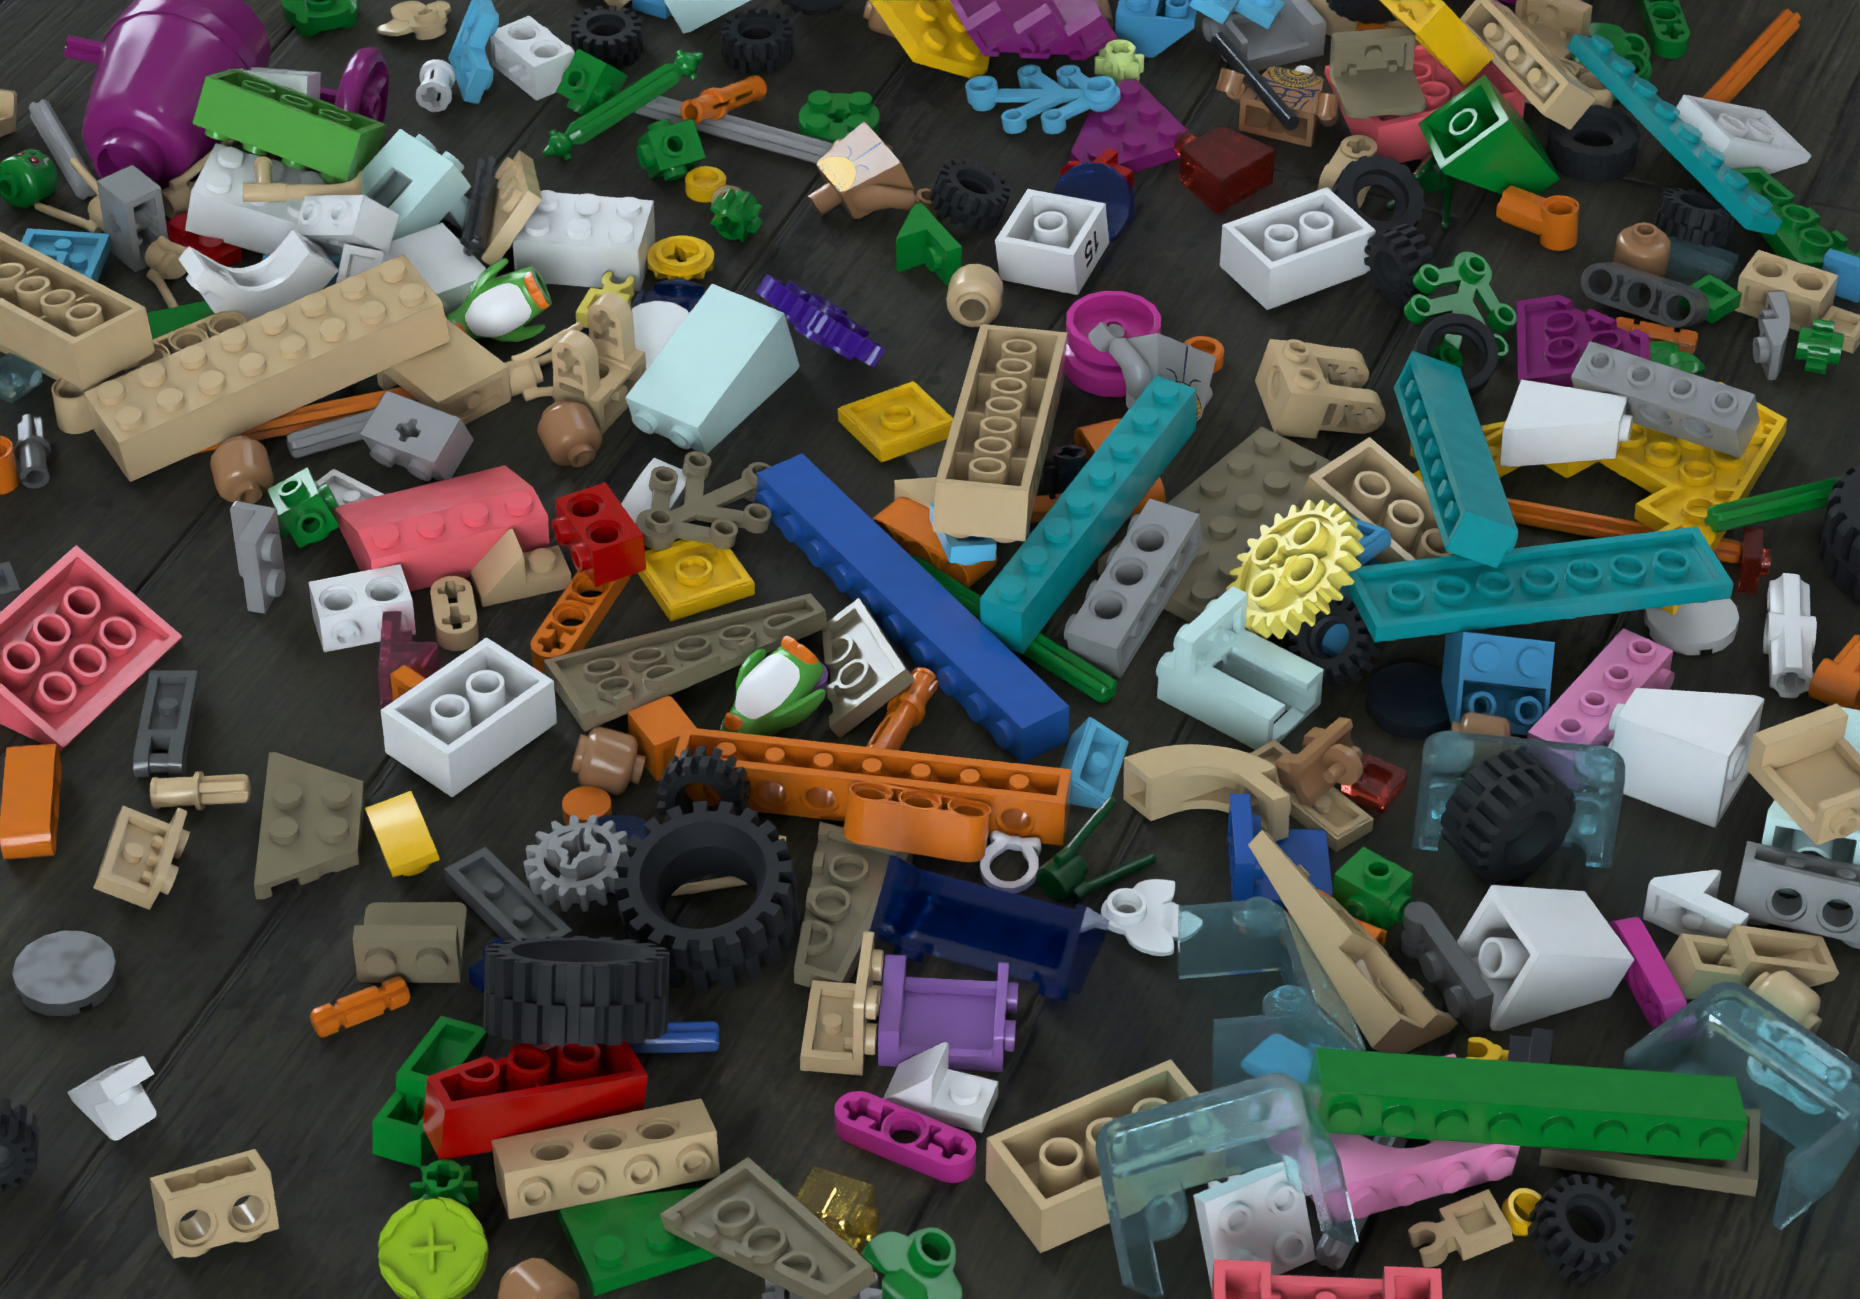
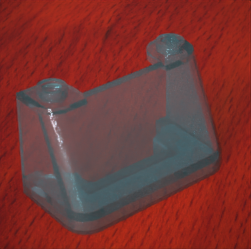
[1412,731,1625,868]

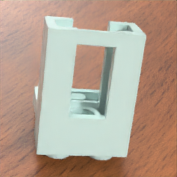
[361,129,471,241]
[1156,586,1324,750]

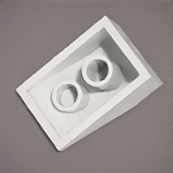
[1676,95,1812,174]

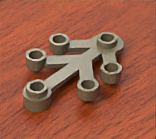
[635,451,771,550]

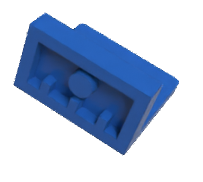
[1227,794,1332,907]

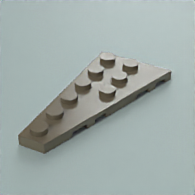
[543,593,828,732]

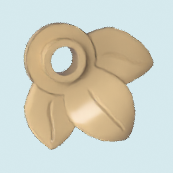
[376,1,451,40]

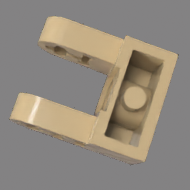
[552,292,646,435]
[1255,339,1386,439]

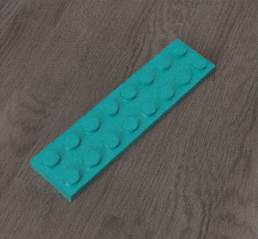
[1345,527,1734,642]

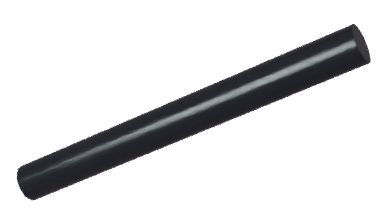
[1211,32,1299,131]

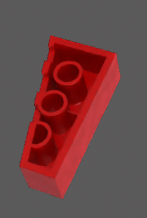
[423,1041,648,1160]

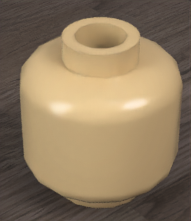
[946,264,1004,327]
[1742,970,1822,1044]

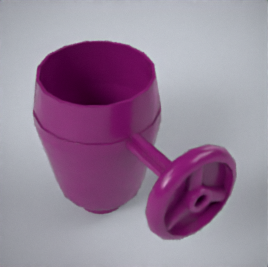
[64,0,389,190]

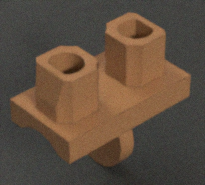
[1275,717,1363,806]

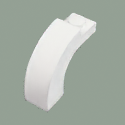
[178,230,339,321]

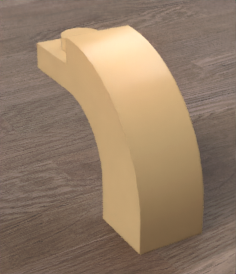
[1123,744,1291,841]

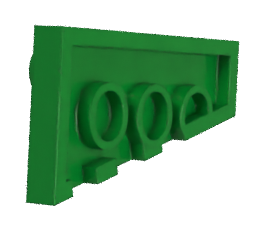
[1730,167,1860,270]
[557,1179,782,1296]

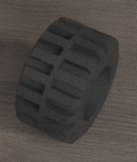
[1440,749,1576,885]

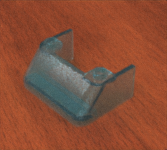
[1177,897,1366,1095]
[1622,982,1860,1230]
[1096,1073,1359,1298]

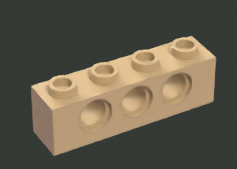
[1460,0,1597,130]
[492,1099,720,1219]

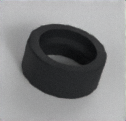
[1413,313,1499,398]

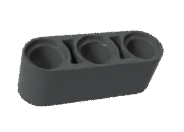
[1581,262,1710,328]

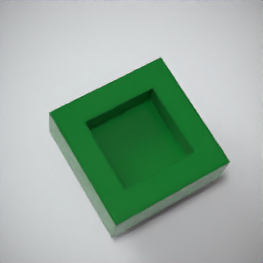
[1679,274,1742,324]

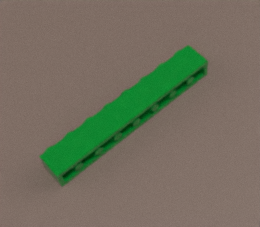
[1306,1048,1748,1161]

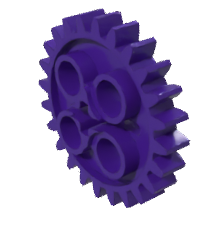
[756,274,885,367]

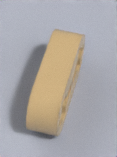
[430,576,479,651]

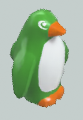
[446,258,552,342]
[720,636,826,736]

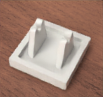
[1194,1156,1316,1291]

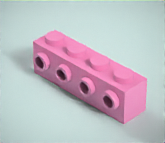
[1525,628,1675,791]

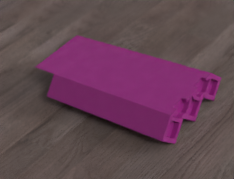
[950,0,1118,60]

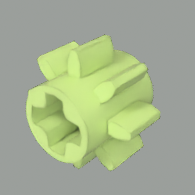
[1094,39,1144,84]

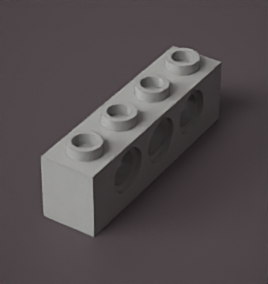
[1571,341,1759,458]
[1064,499,1203,678]
[1733,841,1860,949]

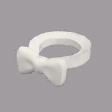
[980,830,1042,894]

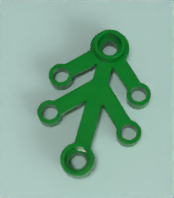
[1404,251,1517,370]

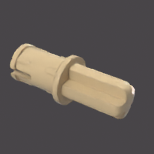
[150,771,251,810]

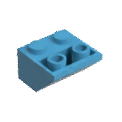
[1115,0,1198,58]
[1441,632,1555,736]

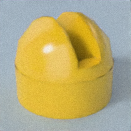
[1501,1188,1542,1237]

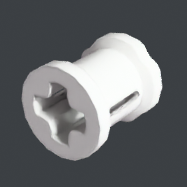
[416,60,456,112]

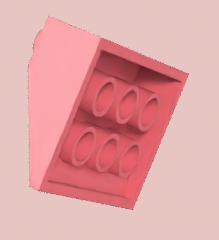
[1325,45,1525,163]
[333,465,549,592]
[0,545,183,752]

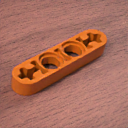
[530,571,631,674]

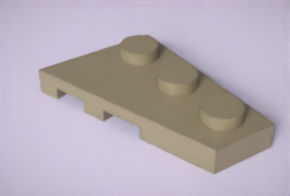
[822,598,915,739]

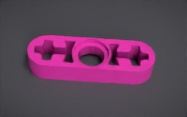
[1609,916,1690,1039]
[834,1091,976,1183]

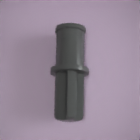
[14,414,51,489]

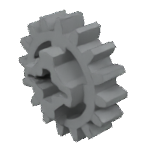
[523,815,629,912]

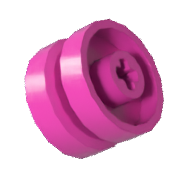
[1065,291,1161,397]

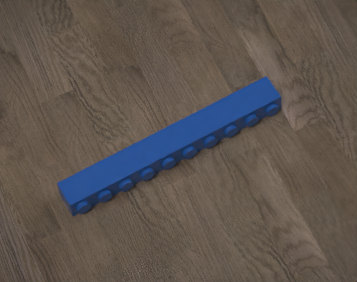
[755,453,1069,764]

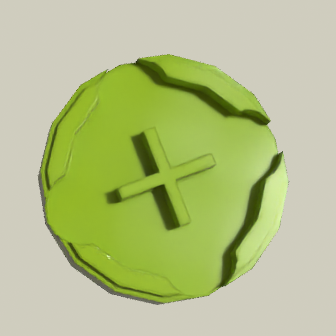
[378,1197,489,1299]

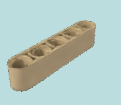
[51,311,246,434]

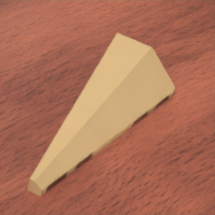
[1248,830,1458,1054]

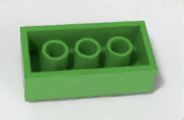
[192,68,387,184]

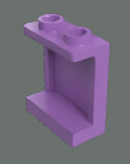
[878,955,1018,1072]

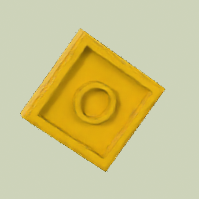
[837,381,953,463]
[638,539,755,622]

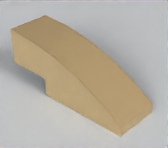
[1664,925,1839,1000]

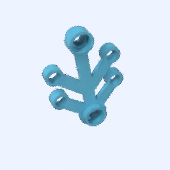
[965,65,1121,134]

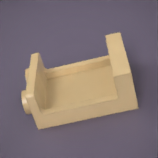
[377,319,511,425]
[1747,703,1860,846]

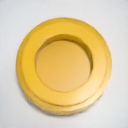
[685,166,726,203]

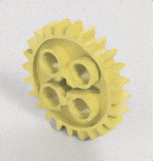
[1226,500,1364,639]

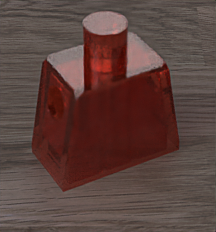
[1174,127,1275,214]

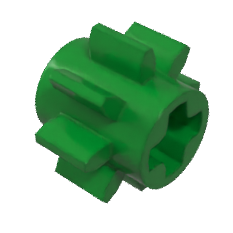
[710,188,763,242]
[1795,318,1844,374]
[410,1159,480,1208]

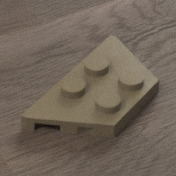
[254,752,365,900]

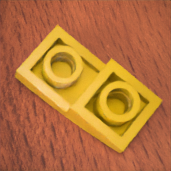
[365,791,440,878]

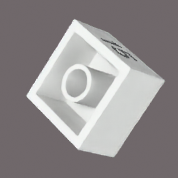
[995,189,1109,295]

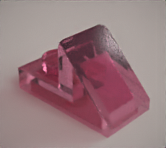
[378,611,440,709]

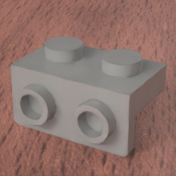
[230,501,286,614]

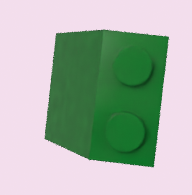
[1418,75,1560,195]

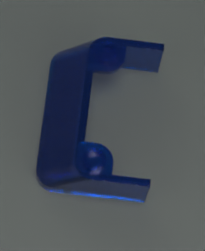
[869,855,1109,1002]

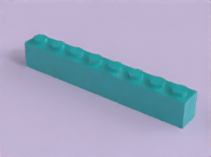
[1394,351,1518,568]
[980,375,1196,654]

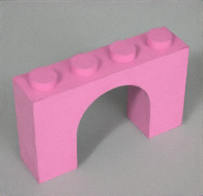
[1266,1054,1520,1225]

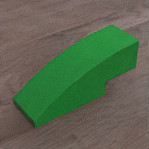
[372,1016,489,1168]

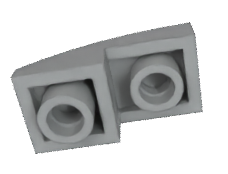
[1753,291,1790,380]

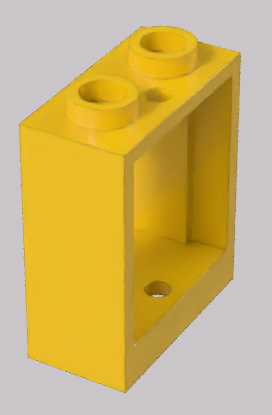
[1379,0,1494,86]

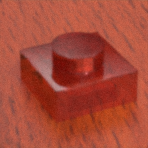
[1738,528,1771,594]
[1341,753,1408,814]

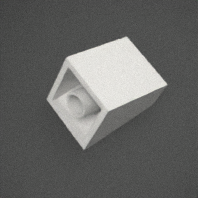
[1603,688,1765,828]
[1457,885,1634,1031]

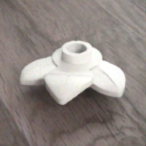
[1101,879,1202,956]

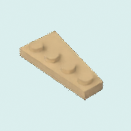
[481,150,542,266]

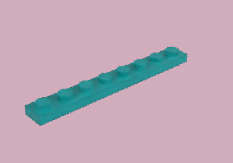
[1567,34,1783,235]

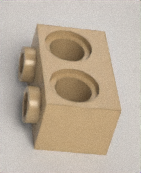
[1734,250,1839,332]
[150,1149,279,1259]

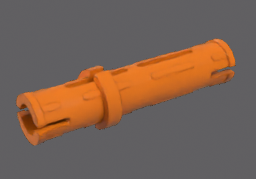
[680,75,767,125]
[866,667,939,750]

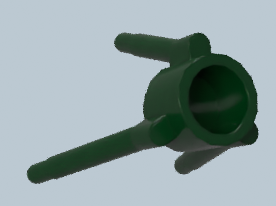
[1386,152,1456,230]
[1036,796,1156,902]

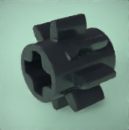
[1044,445,1091,495]

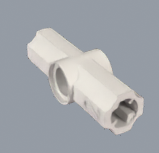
[1763,573,1817,698]

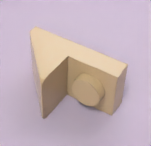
[470,529,571,607]

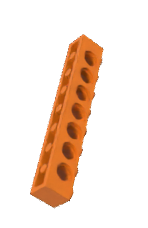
[674,727,1071,846]

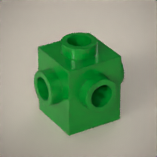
[556,49,628,115]
[636,119,706,182]
[267,467,340,549]
[1332,847,1414,931]

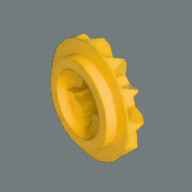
[647,236,714,284]

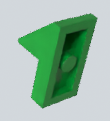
[896,203,962,285]

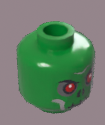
[0,149,58,209]

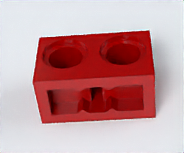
[552,482,646,587]

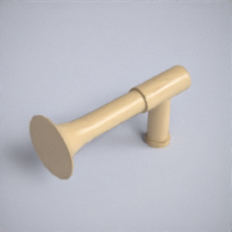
[243,156,362,202]

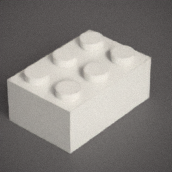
[185,143,336,255]
[1220,187,1376,310]
[513,190,656,291]
[381,637,557,797]

